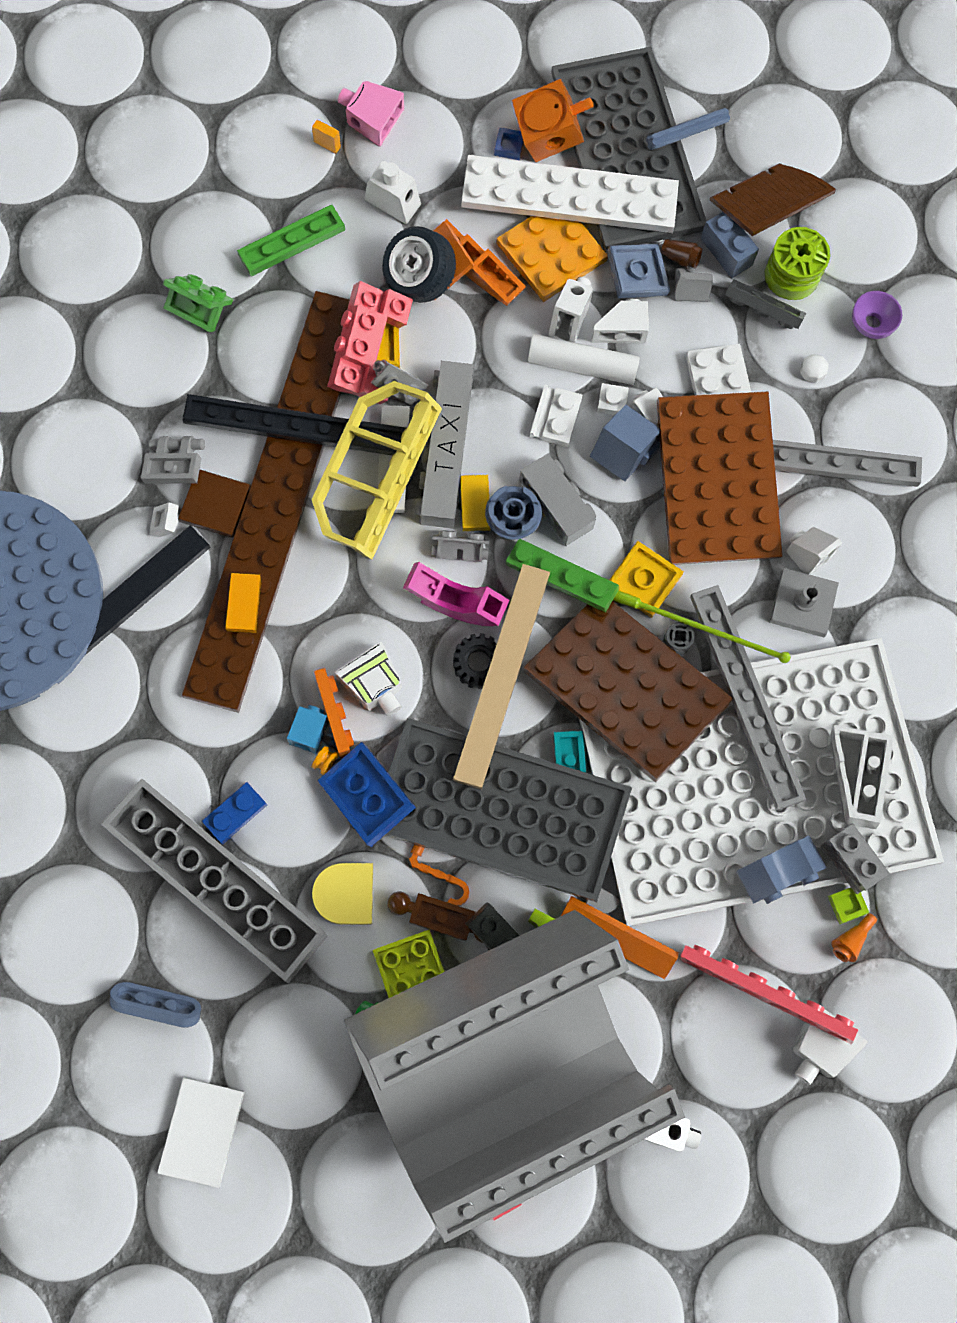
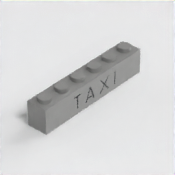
[416,360,474,529]

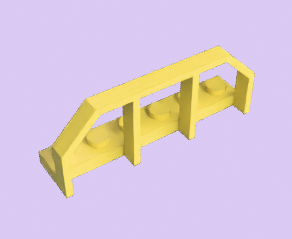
[311,381,442,560]

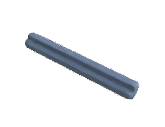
[646,108,730,150]

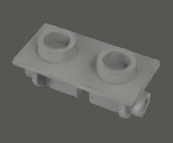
[371,360,429,405]
[432,530,489,562]

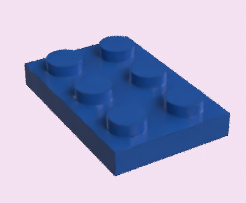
[317,742,416,847]

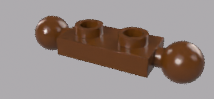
[387,891,483,943]

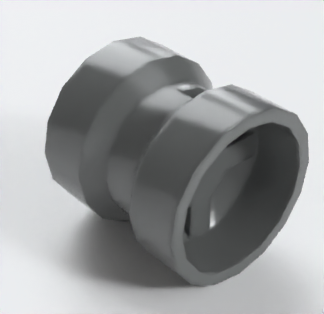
[662,622,695,656]

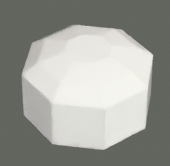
[800,354,829,383]

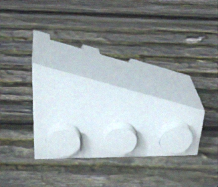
[830,725,894,829]

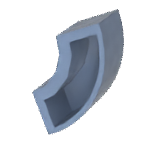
[737,835,827,904]

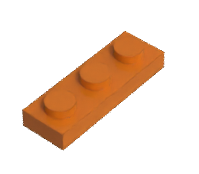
[314,668,355,759]

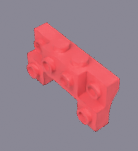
[327,281,413,404]

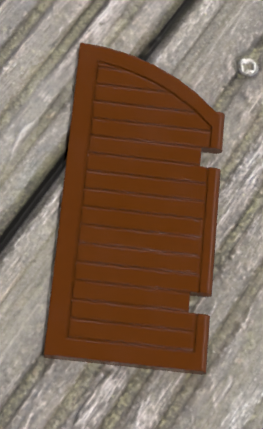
[710,163,836,236]

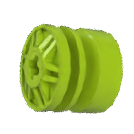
[764,227,831,300]

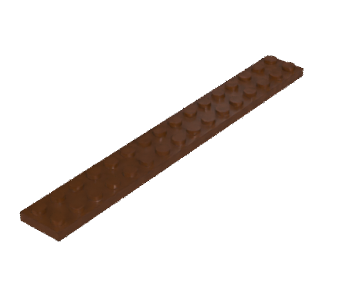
[182,291,350,713]

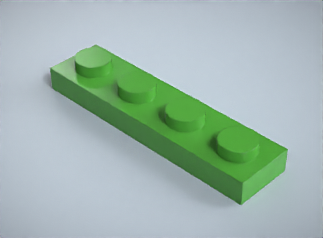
[237,204,345,277]
[506,539,619,613]

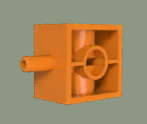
[512,79,594,162]

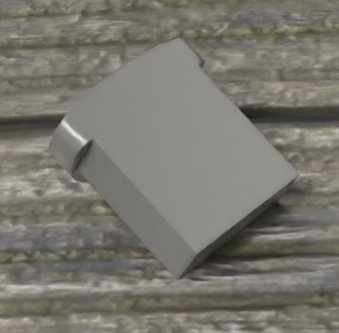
[675,268,713,302]

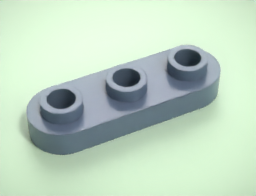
[110,982,201,1028]

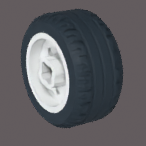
[382,226,456,303]

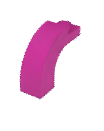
[403,562,510,626]

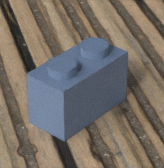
[701,212,759,279]

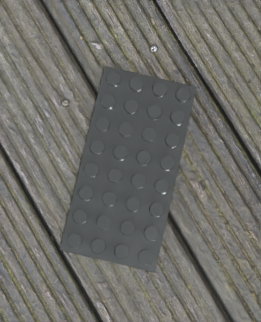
[551,47,707,252]
[385,718,632,903]

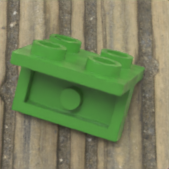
[163,274,233,332]

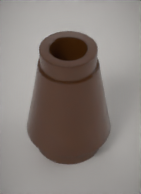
[661,239,703,269]

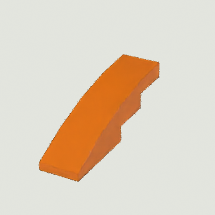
[445,219,526,306]

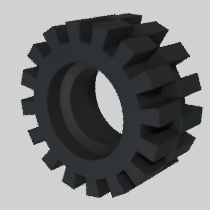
[453,633,497,689]

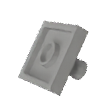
[769,568,839,638]

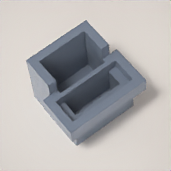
[589,405,661,482]

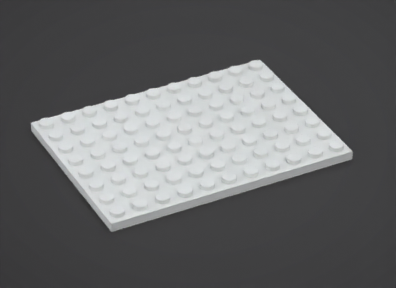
[579,638,944,927]

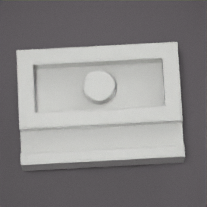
[530,384,583,448]

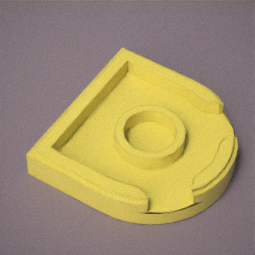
[312,863,373,925]

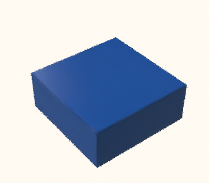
[494,127,524,160]

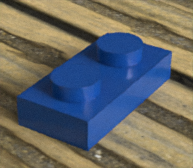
[202,782,267,845]

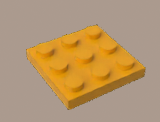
[496,216,608,302]

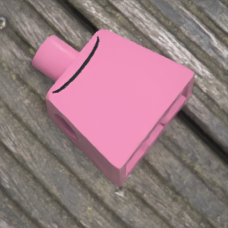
[338,81,404,146]

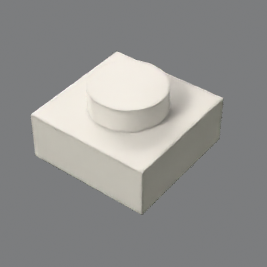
[597,383,629,415]
[149,502,179,537]

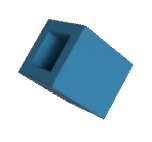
[287,705,329,754]

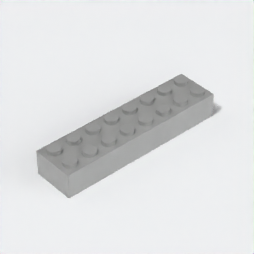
[101,779,328,983]

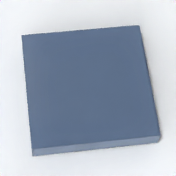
[607,244,670,298]

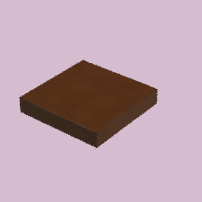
[178,470,251,538]

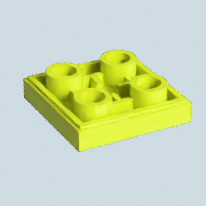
[372,929,444,998]

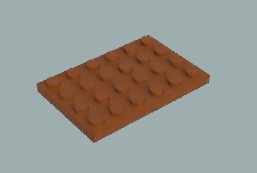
[657,391,783,565]

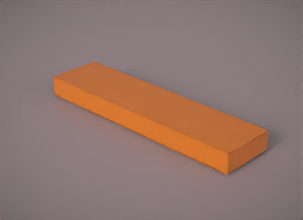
[560,896,679,979]

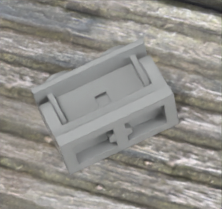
[820,823,890,894]

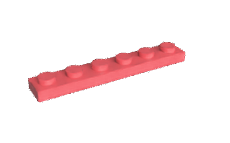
[681,945,858,1045]

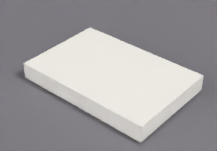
[158,1078,245,1188]

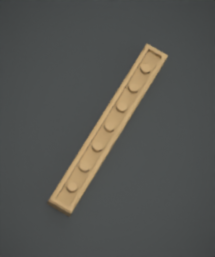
[453,564,550,790]

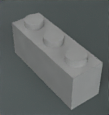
[519,453,596,546]

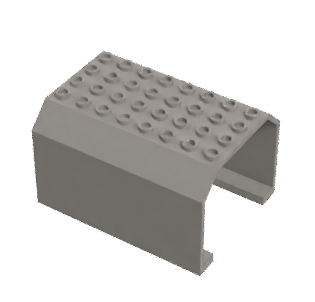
[344,910,685,1243]

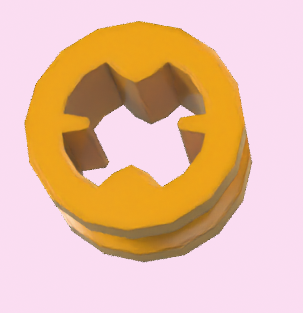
[311,746,339,775]

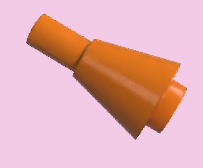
[831,913,877,962]

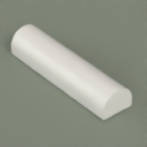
[528,334,640,385]

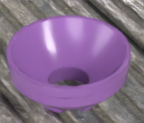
[852,291,903,339]

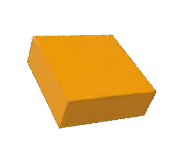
[312,120,341,154]

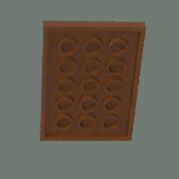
[524,601,733,783]

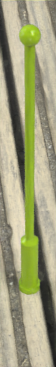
[613,591,791,663]

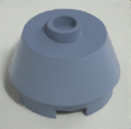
[485,486,542,540]

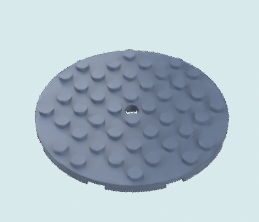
[0,491,103,711]

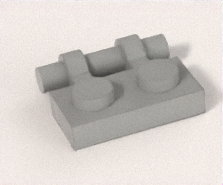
[141,436,205,484]

